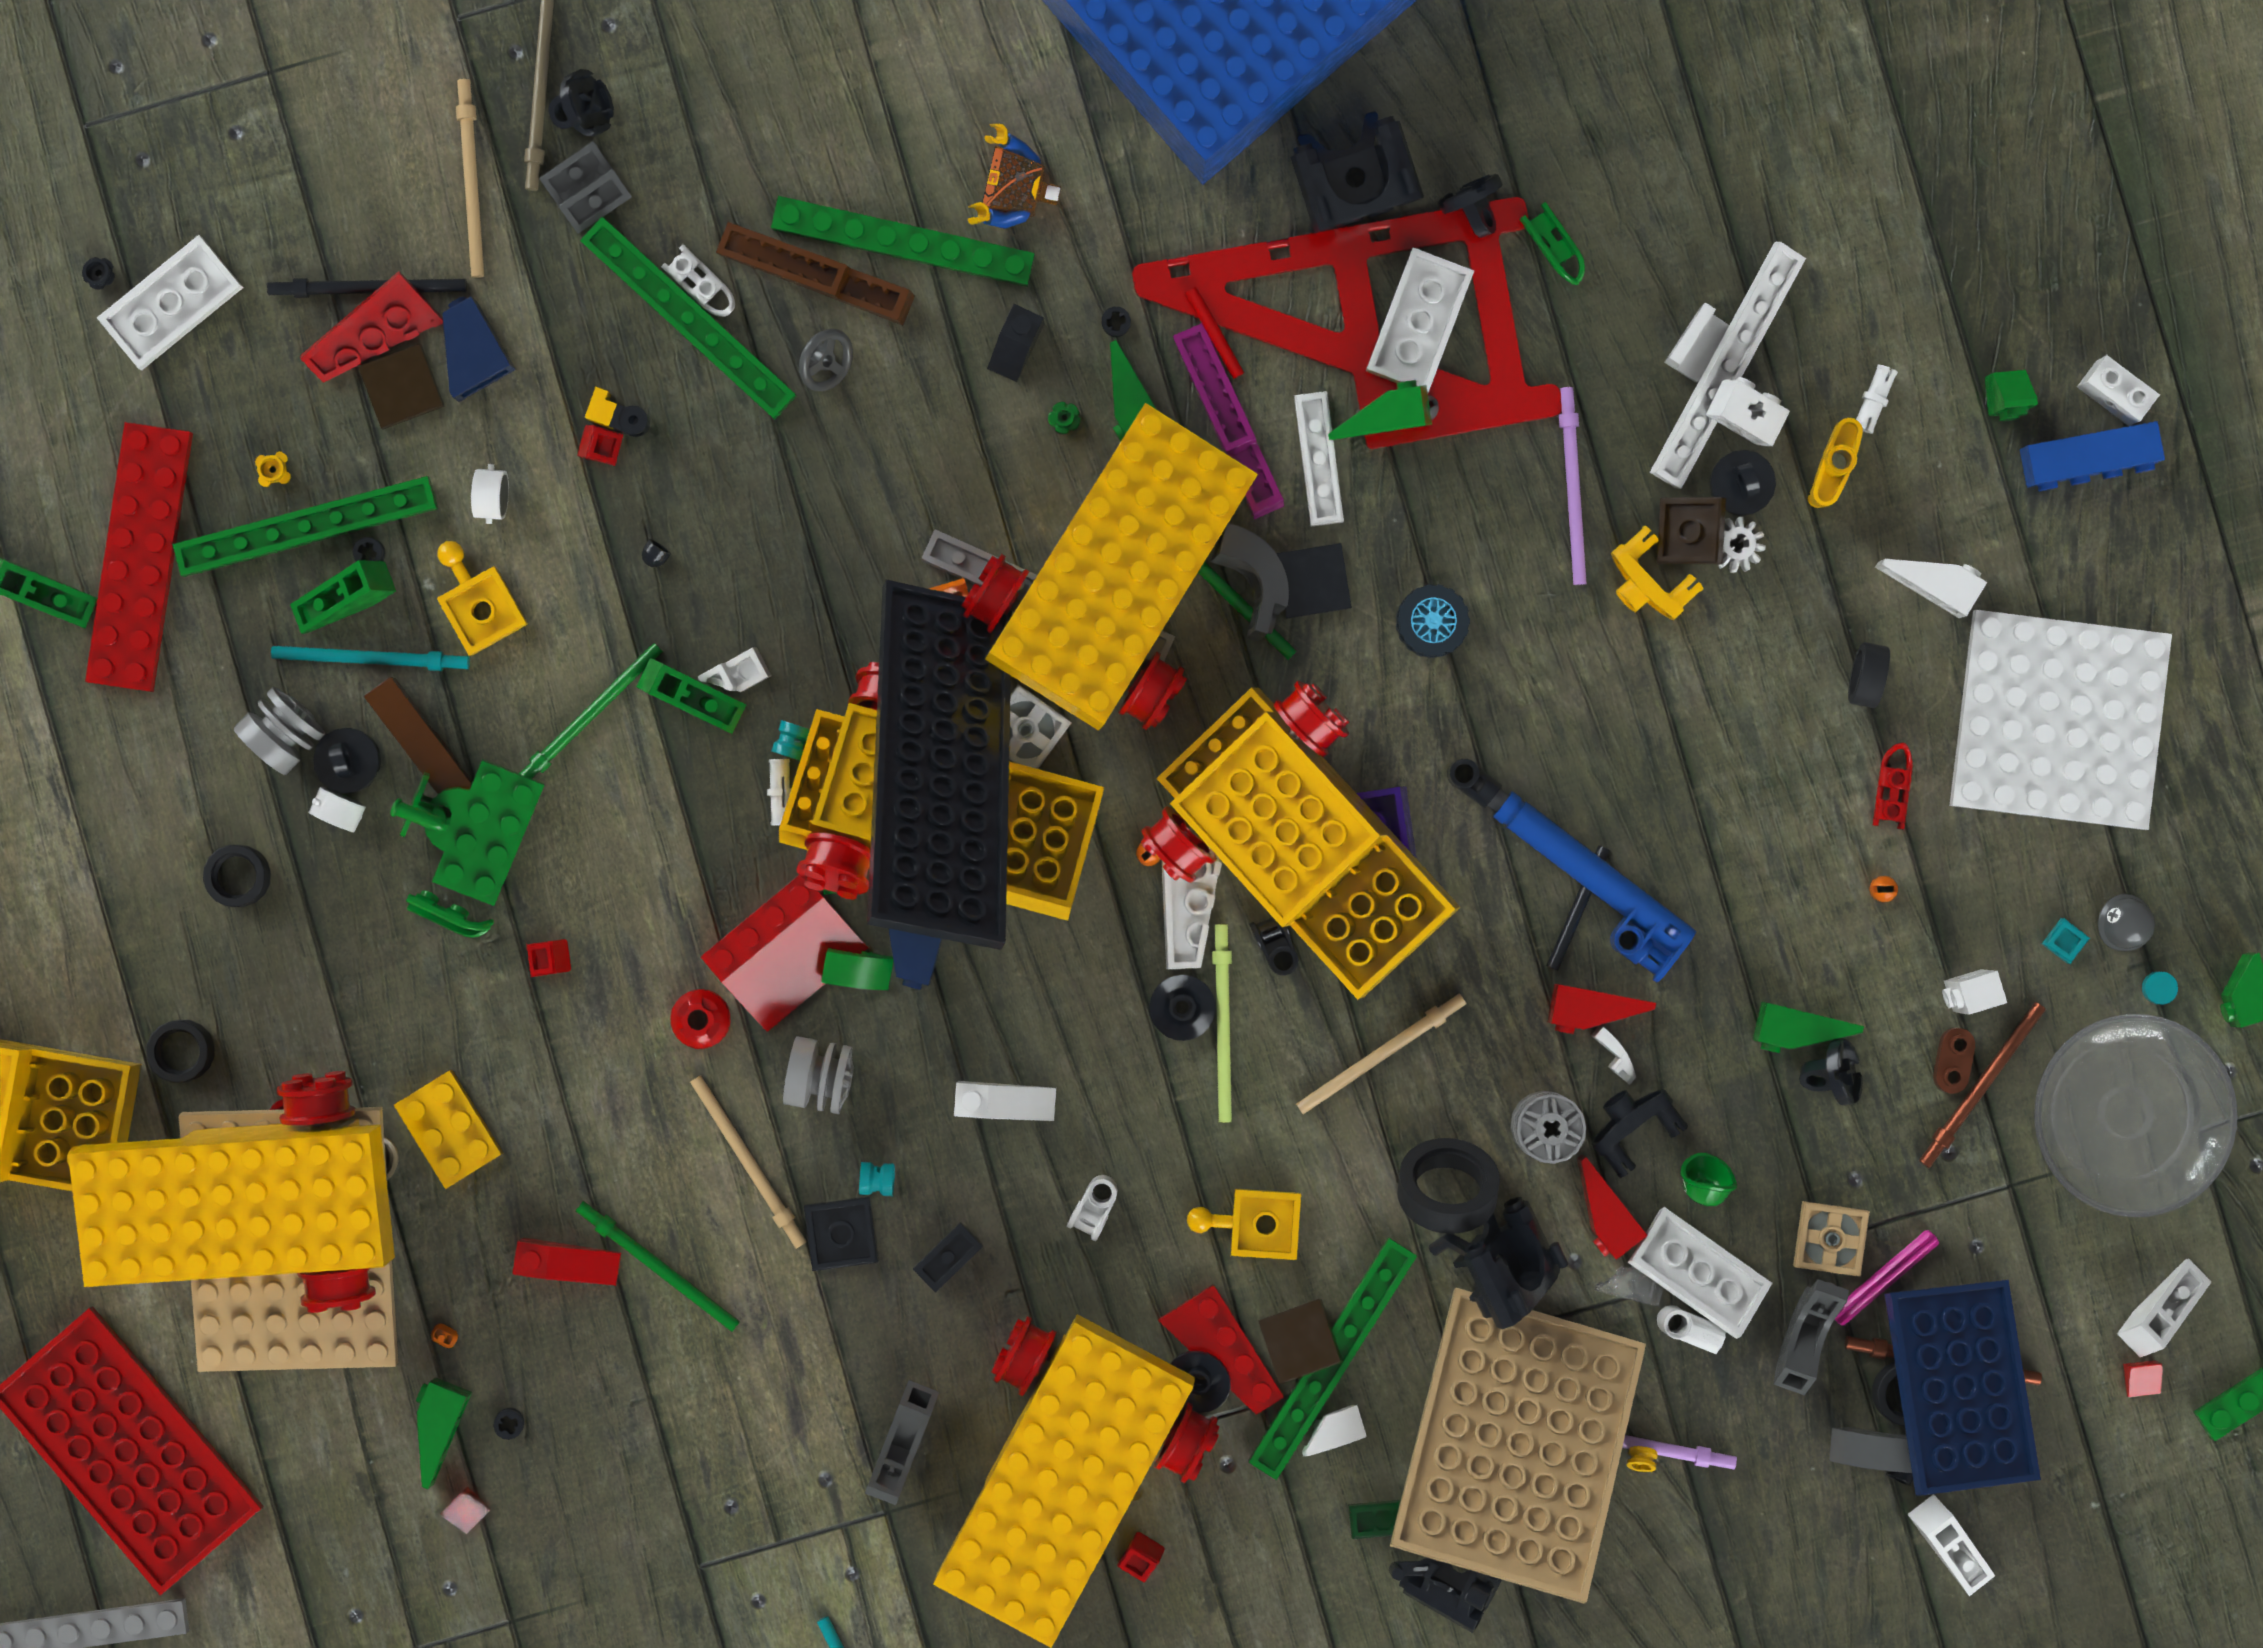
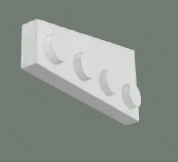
[1161,854,1222,969]

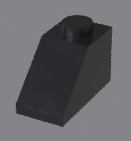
[987,304,1045,383]

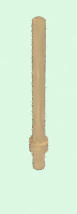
[456,79,484,278]
[1296,993,1467,1114]
[690,1075,807,1249]

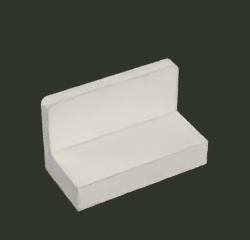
[1664,303,1729,383]

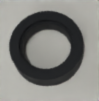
[1397,1138,1500,1234]

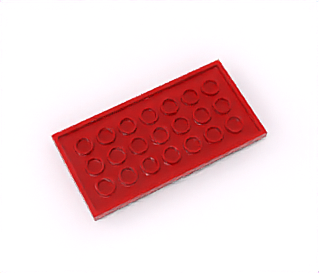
[0,1306,264,1596]

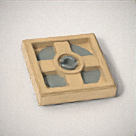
[1793,1201,1870,1277]

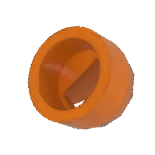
[1136,843,1161,866]
[1870,876,1898,902]

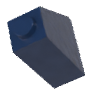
[442,296,516,402]
[889,929,942,990]

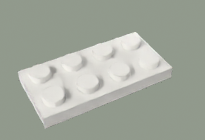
[97,235,244,370]
[1366,248,1474,392]
[1628,1207,1772,1339]

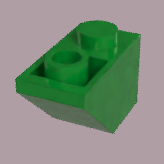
[1985,370,2038,421]

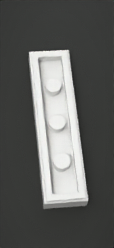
[1294,391,1344,527]

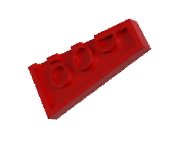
[300,271,443,383]
[1158,1284,1284,1415]

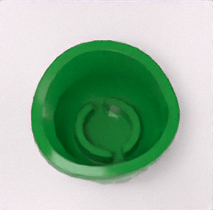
[1680,1153,1737,1206]

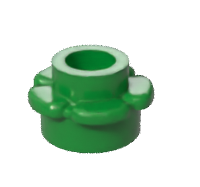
[1048,402,1080,434]

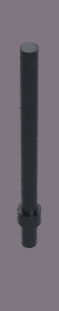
[267,278,467,298]

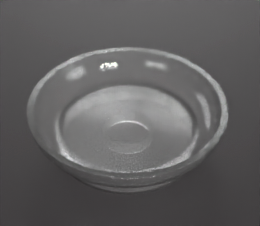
[2034,1014,2238,1217]

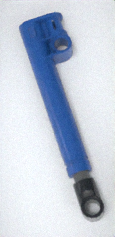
[1447,759,1697,983]

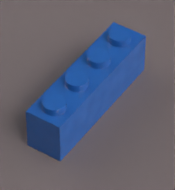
[2019,421,2165,492]

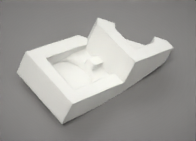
[698,647,772,692]
[1591,1026,1636,1085]
[1302,1405,1367,1456]

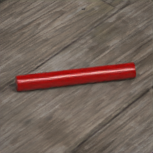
[1185,287,1245,379]

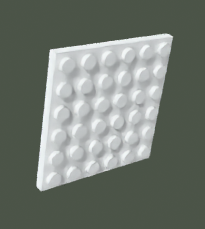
[1949,610,2172,830]

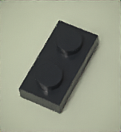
[913,1222,984,1293]

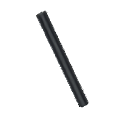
[1546,845,1610,971]

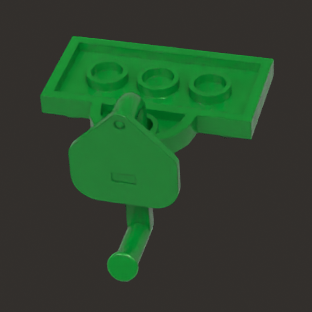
[390,759,544,906]

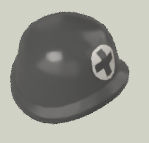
[2098,894,2155,951]

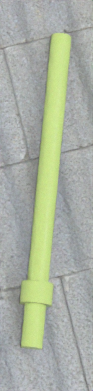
[1212,924,1232,1123]

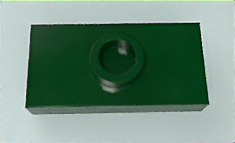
[1348,1500,1401,1539]

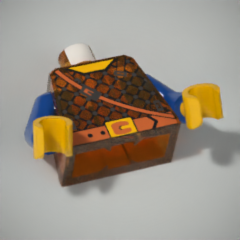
[968,123,1061,229]

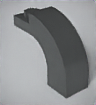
[1211,523,1289,642]
[1773,1279,1849,1396]
[865,1380,939,1505]
[1830,1427,1912,1473]

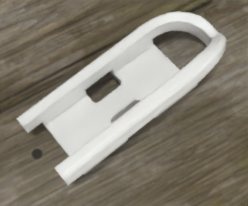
[661,244,735,317]

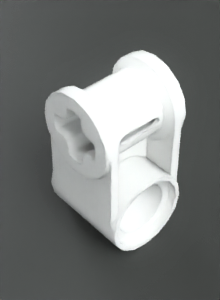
[1066,1175,1118,1242]

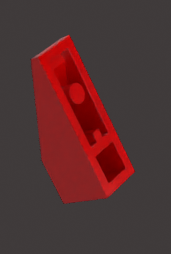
[1547,984,1656,1034]
[1577,1155,1648,1260]
[512,1237,622,1286]

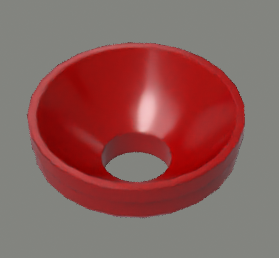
[671,989,731,1049]

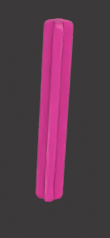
[1834,1230,1939,1326]

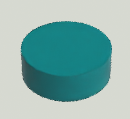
[2142,971,2178,1005]

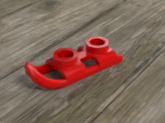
[1872,742,1913,830]

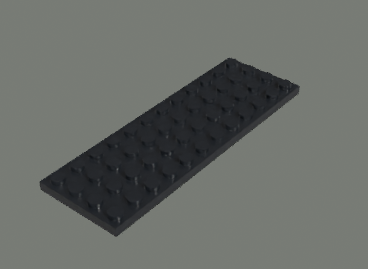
[867,579,1012,950]

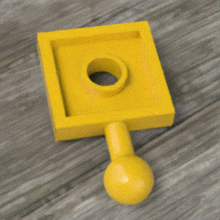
[437,541,528,656]
[1187,1189,1301,1260]

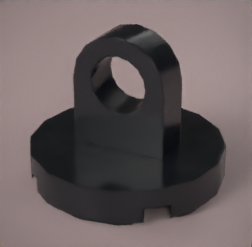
[549,69,614,136]
[1438,173,1503,238]
[1709,450,1776,516]
[313,728,381,793]
[1799,1039,1863,1106]

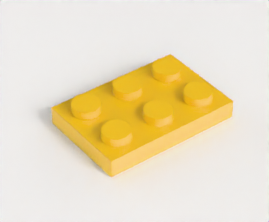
[394,1070,504,1189]

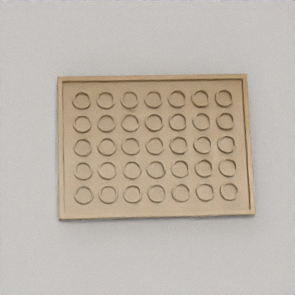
[179,1107,398,1372]
[1390,1288,1646,1604]

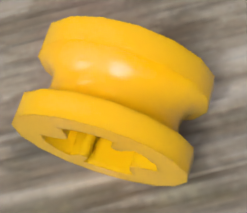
[1626,1446,1658,1472]

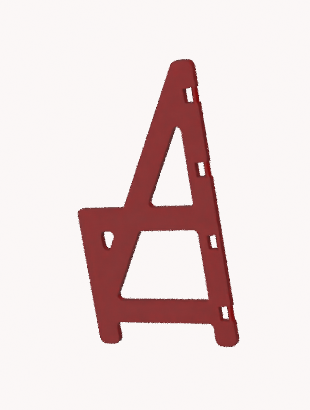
[1132,197,1562,449]

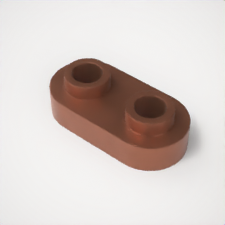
[1933,1028,1975,1094]

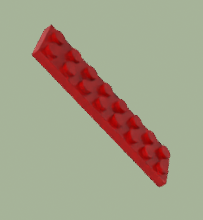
[85,422,193,692]

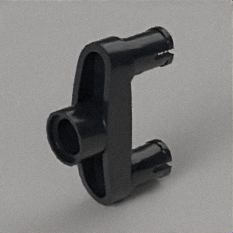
[1592,1089,1688,1178]

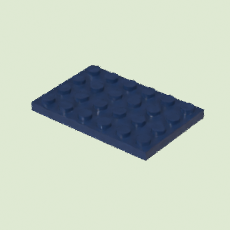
[1884,1280,2041,1496]

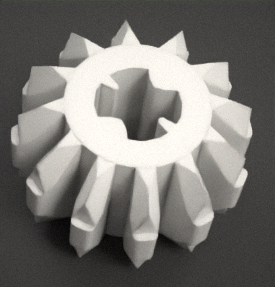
[1717,516,1766,573]

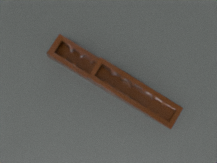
[716,222,915,326]
[364,677,473,794]

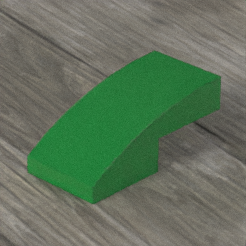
[821,948,894,990]

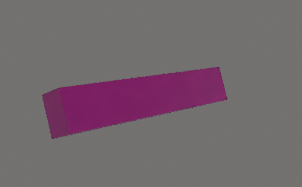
[1173,323,1284,520]

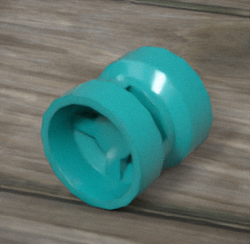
[771,720,810,761]
[859,1162,895,1196]

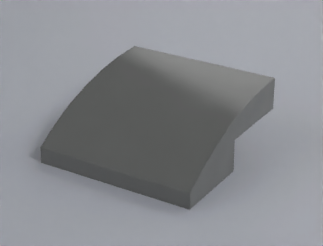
[539,141,632,234]

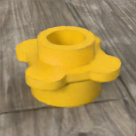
[255,452,291,487]

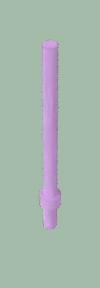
[1559,387,1587,585]
[1622,1435,1737,1470]

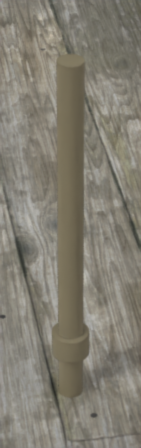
[524,0,554,191]

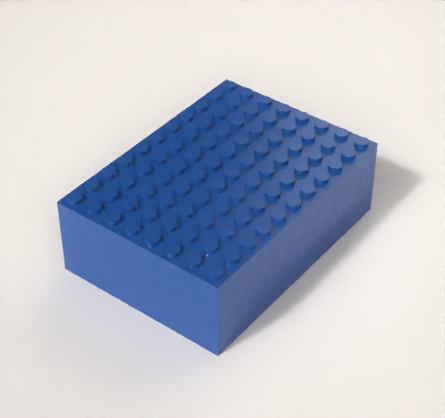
[1042,0,1417,185]

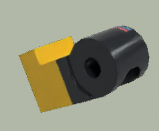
[585,387,650,437]

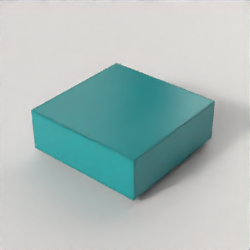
[2041,918,2090,964]

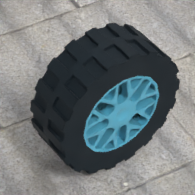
[1396,584,1470,658]

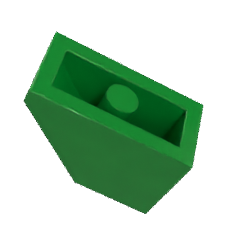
[2220,952,2263,1028]

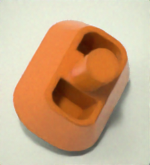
[431,1323,458,1348]

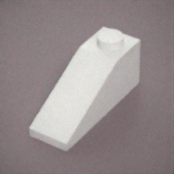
[1875,559,1987,618]
[954,1081,1056,1121]
[2117,1258,2211,1357]
[1908,1494,1995,1596]

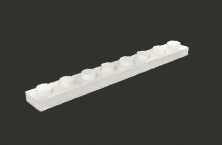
[1650,242,1806,489]

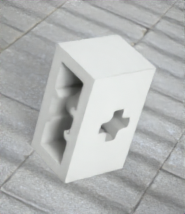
[2077,355,2160,426]
[1706,377,1790,446]
[1942,969,2007,1015]

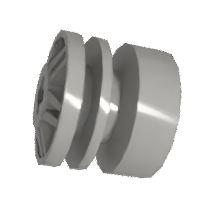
[234,687,325,775]
[783,1036,854,1114]
[1510,1090,1586,1164]

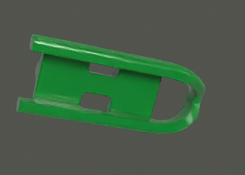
[1519,202,1585,285]
[406,890,494,938]

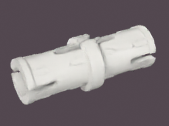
[1856,364,1898,434]
[767,759,791,825]

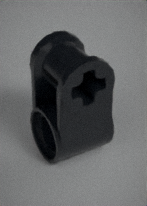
[1249,917,1299,976]

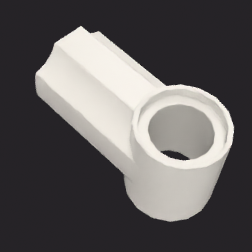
[1657,1305,1726,1354]

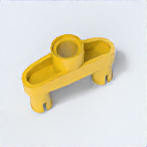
[1807,418,1863,508]
[1611,526,1704,620]

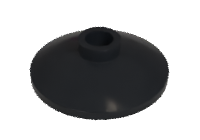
[1149,975,1215,1041]
[1170,1351,1231,1413]

